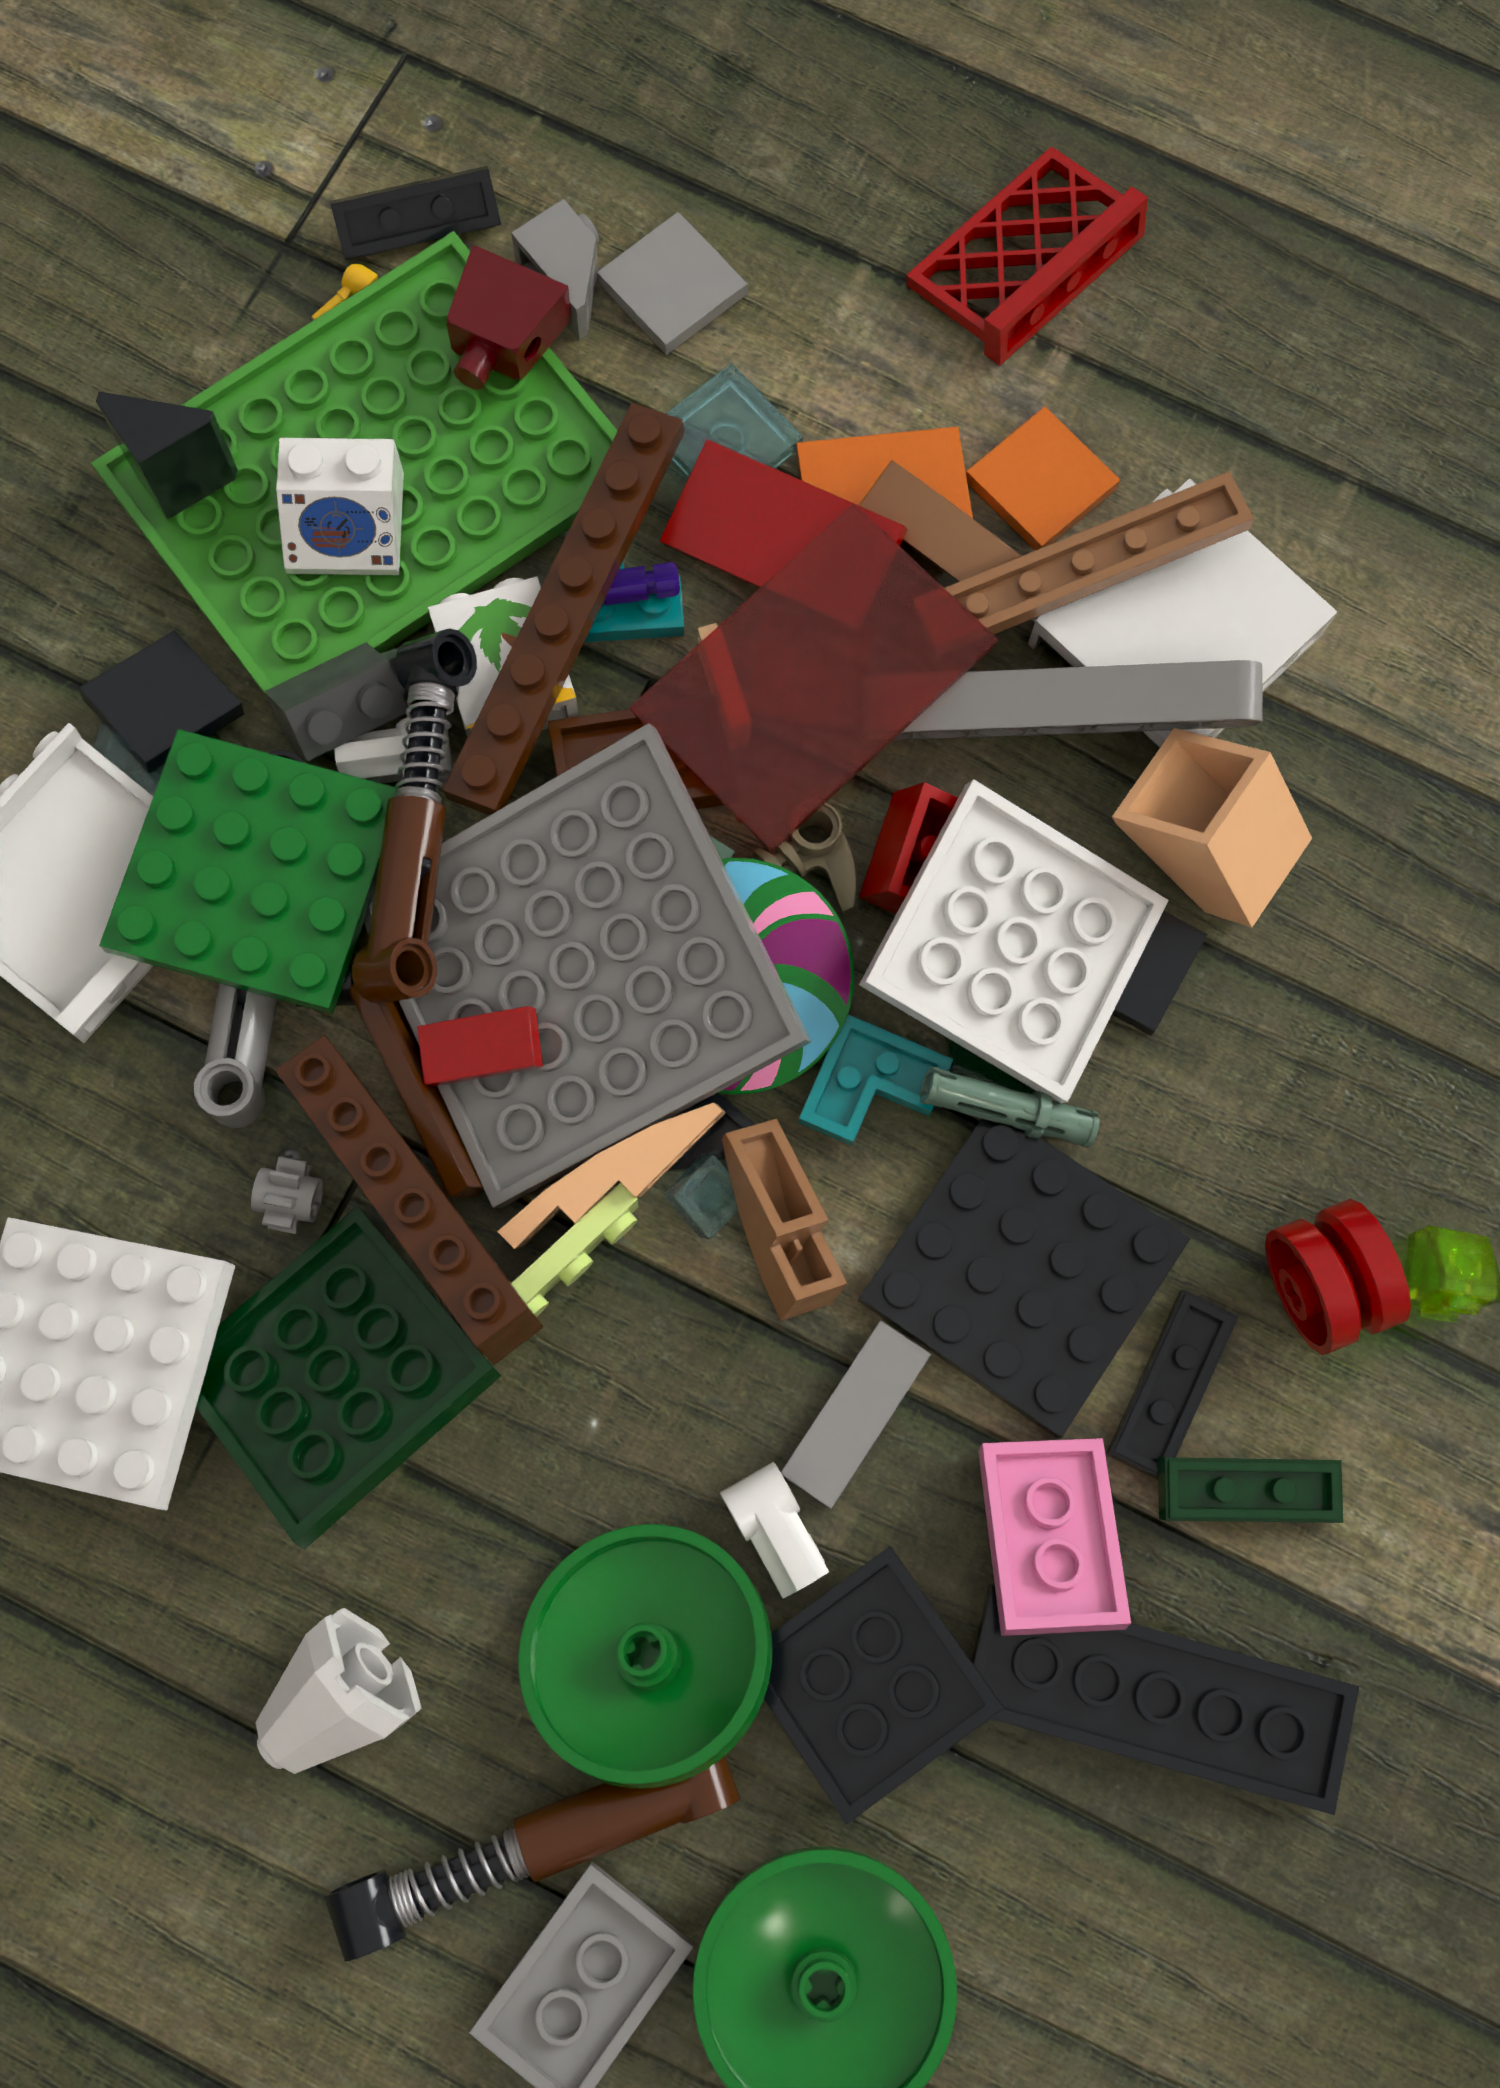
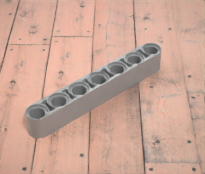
[862,660,1263,741]

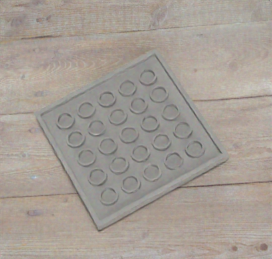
[364,723,811,1208]

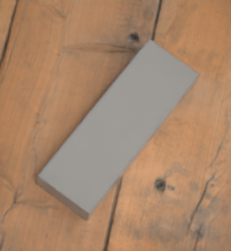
[781,1320,931,1509]

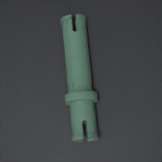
[920,1066,1100,1148]

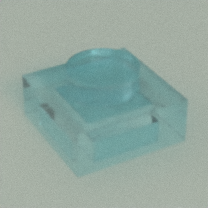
[663,1153,738,1239]

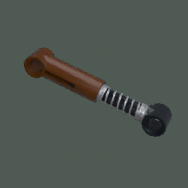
[352,628,477,1004]
[324,1756,741,1963]

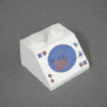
[276,438,404,575]

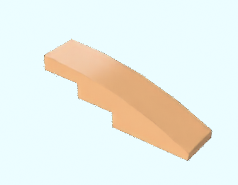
[497,1103,726,1249]

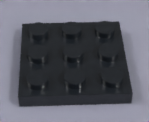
[764,1546,1004,1825]

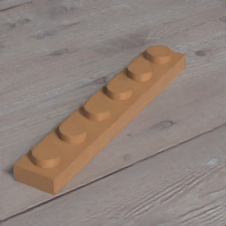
[913,471,1254,658]

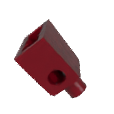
[446,245,572,390]

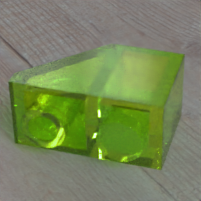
[1405,1225,1500,1322]

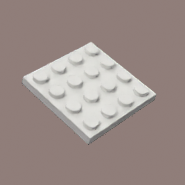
[859,779,1169,1104]
[0,1217,235,1510]

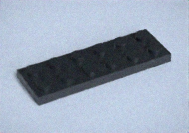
[971,1584,1359,1815]

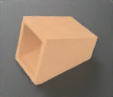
[1112,728,1312,928]

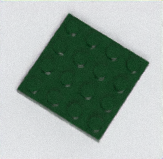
[196,1206,501,1550]

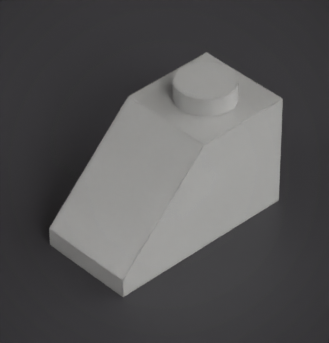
[511,198,599,340]

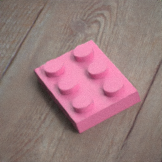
[978,1438,1131,1636]

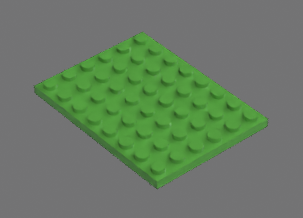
[91,231,617,700]

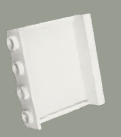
[1028,478,1337,747]
[0,723,154,1043]

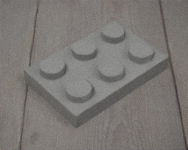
[469,1861,694,2088]

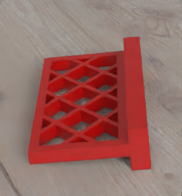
[906,146,1148,366]

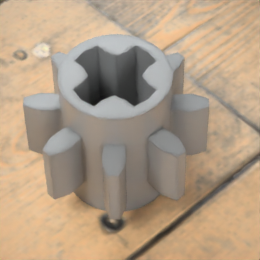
[251,1156,324,1234]

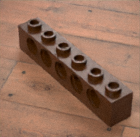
[275,1034,544,1365]

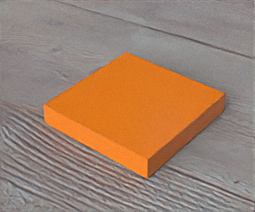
[966,406,1120,550]

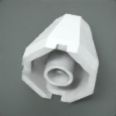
[255,1608,422,1774]

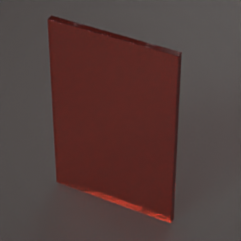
[629,503,998,852]

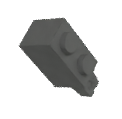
[264,642,409,762]

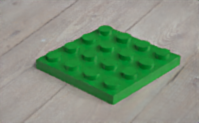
[99,729,396,1014]

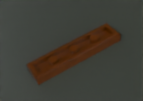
[349,984,485,1198]

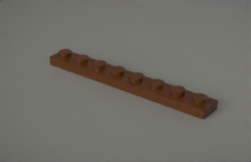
[442,403,685,815]

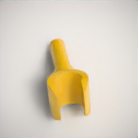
[311,264,378,320]

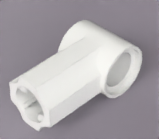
[334,717,453,784]
[720,1462,829,1599]

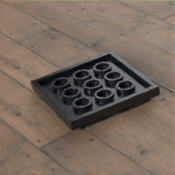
[858,1119,1191,1439]

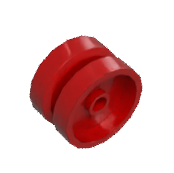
[1265,1198,1411,1355]

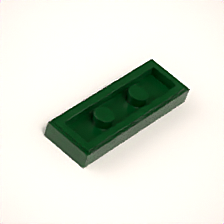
[1158,1457,1343,1523]

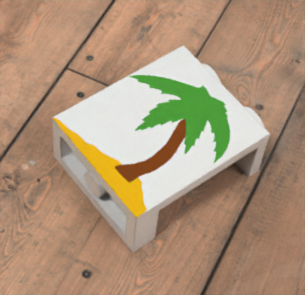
[428,576,579,737]

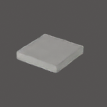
[597,212,748,355]

